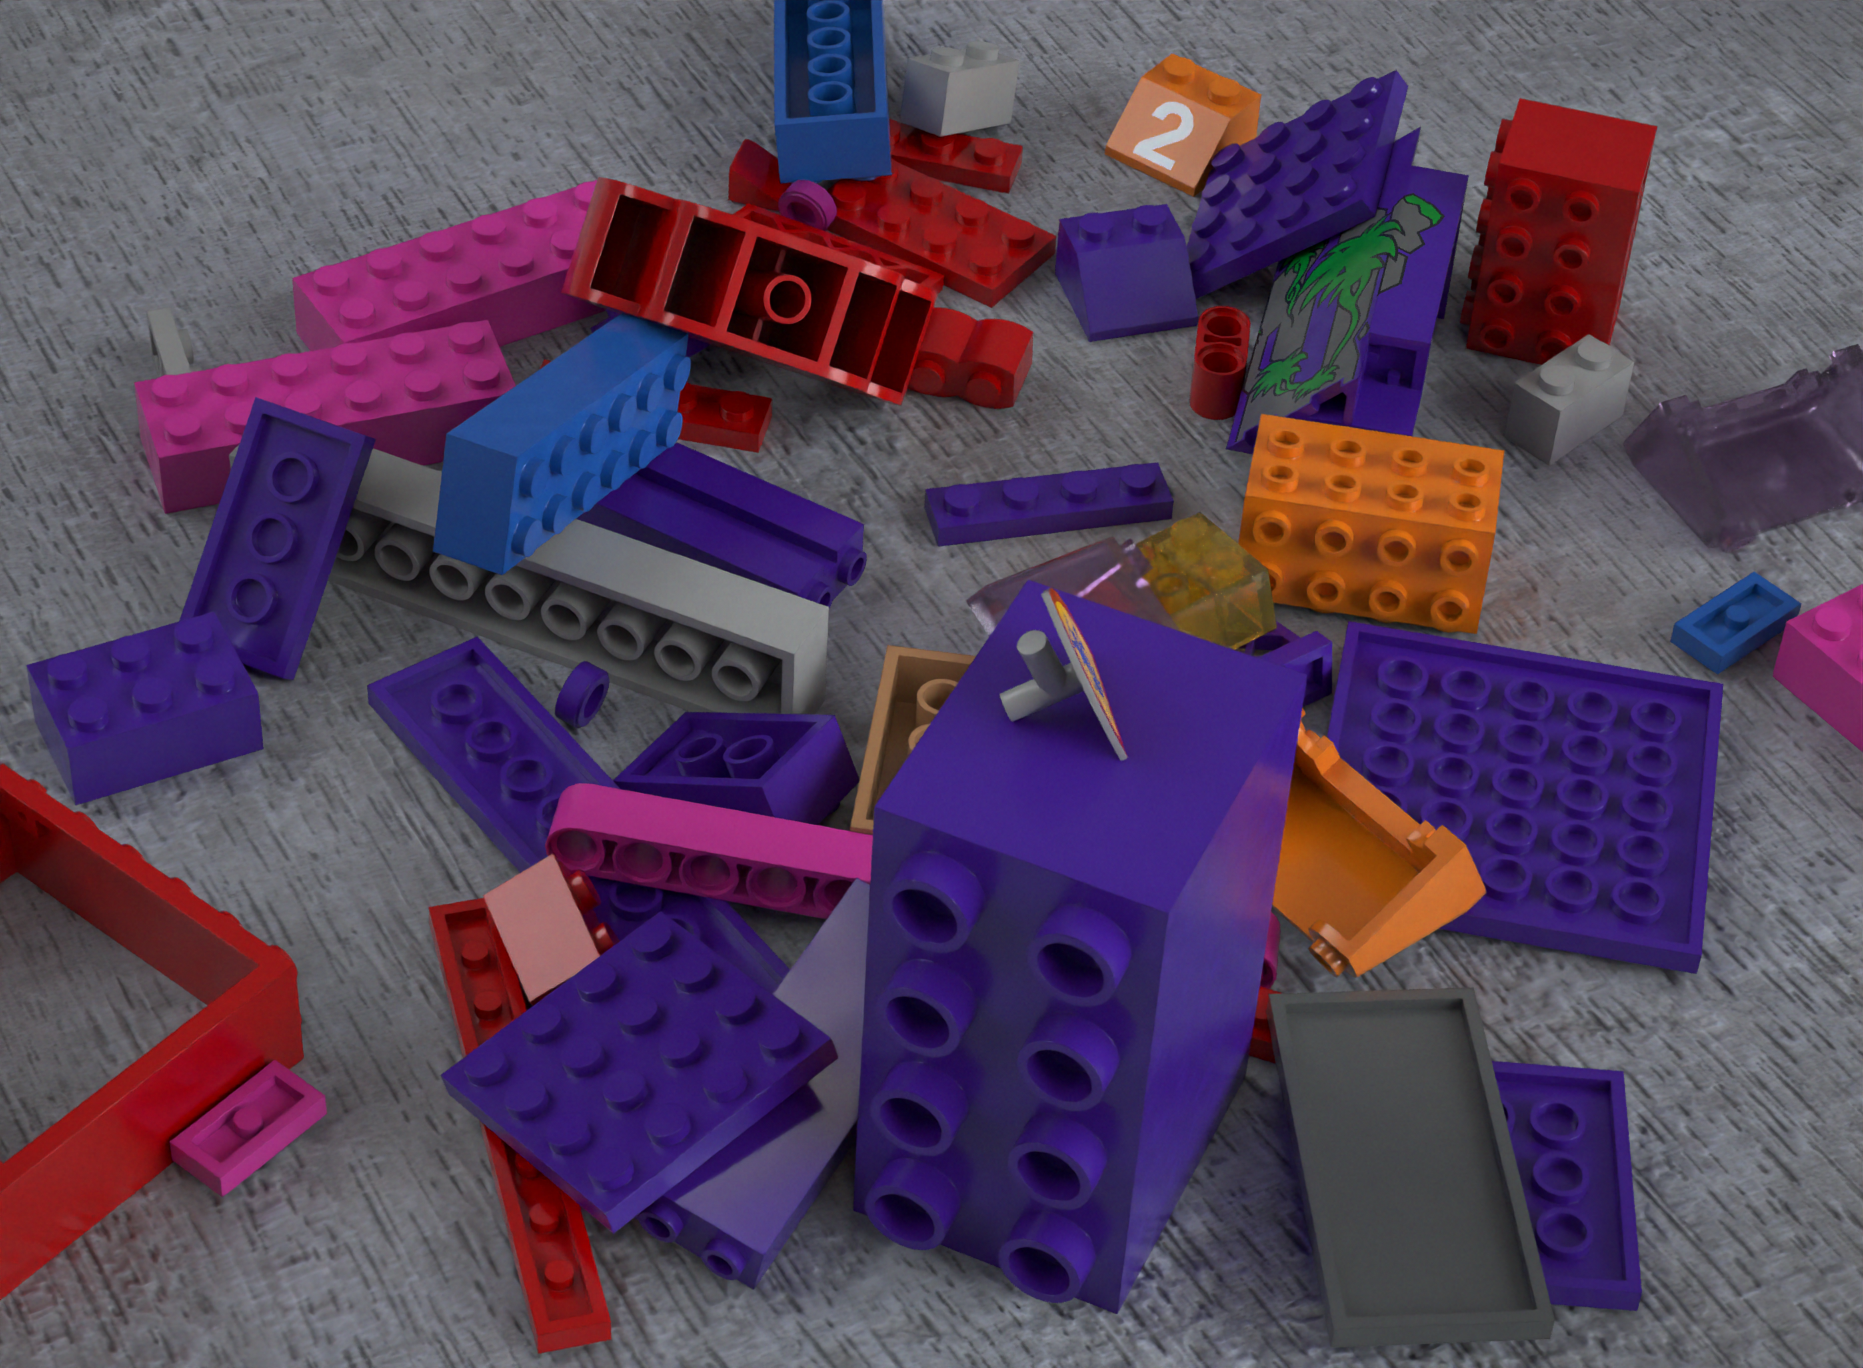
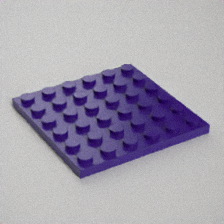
[1327,621,1723,974]

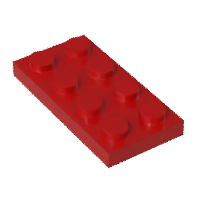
[826,158,1057,308]

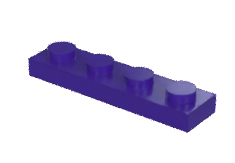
[924,462,1174,547]

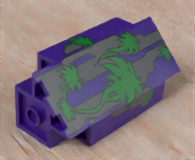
[1226,126,1469,454]

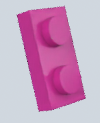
[170,1060,327,1198]

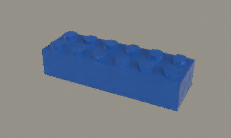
[774,0,892,183]
[433,312,691,575]

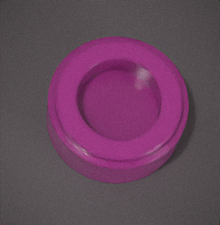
[778,180,837,231]

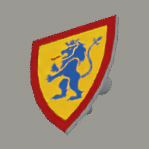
[1000,587,1128,761]

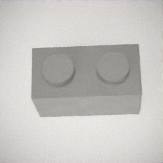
[900,41,1020,137]
[1504,334,1634,466]

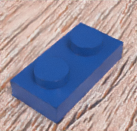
[1670,571,1802,675]

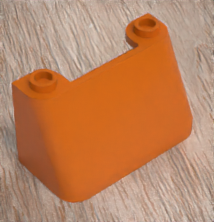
[1272,708,1486,978]

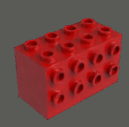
[1460,98,1658,365]

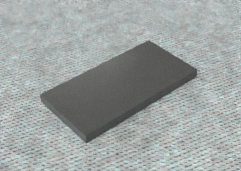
[1266,987,1555,1348]

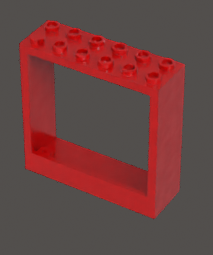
[0,763,304,1300]

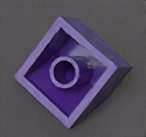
[1055,204,1198,342]

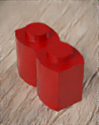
[908,307,1033,409]

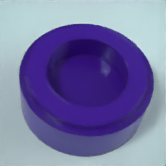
[555,661,610,728]

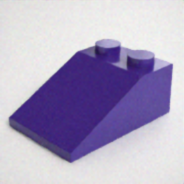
[613,712,860,825]

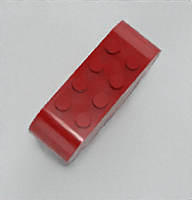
[561,177,938,406]

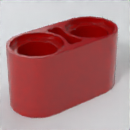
[1189,306,1251,420]

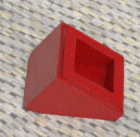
[728,139,792,211]

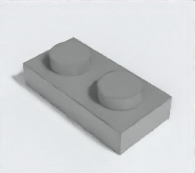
[147,307,201,377]

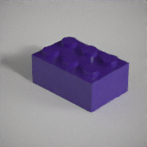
[26,612,264,806]

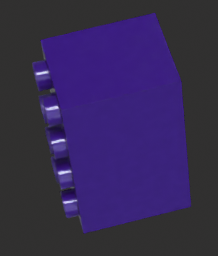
[853,580,1307,1314]

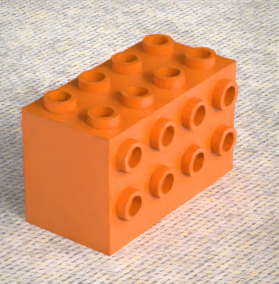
[1231,414,1504,634]

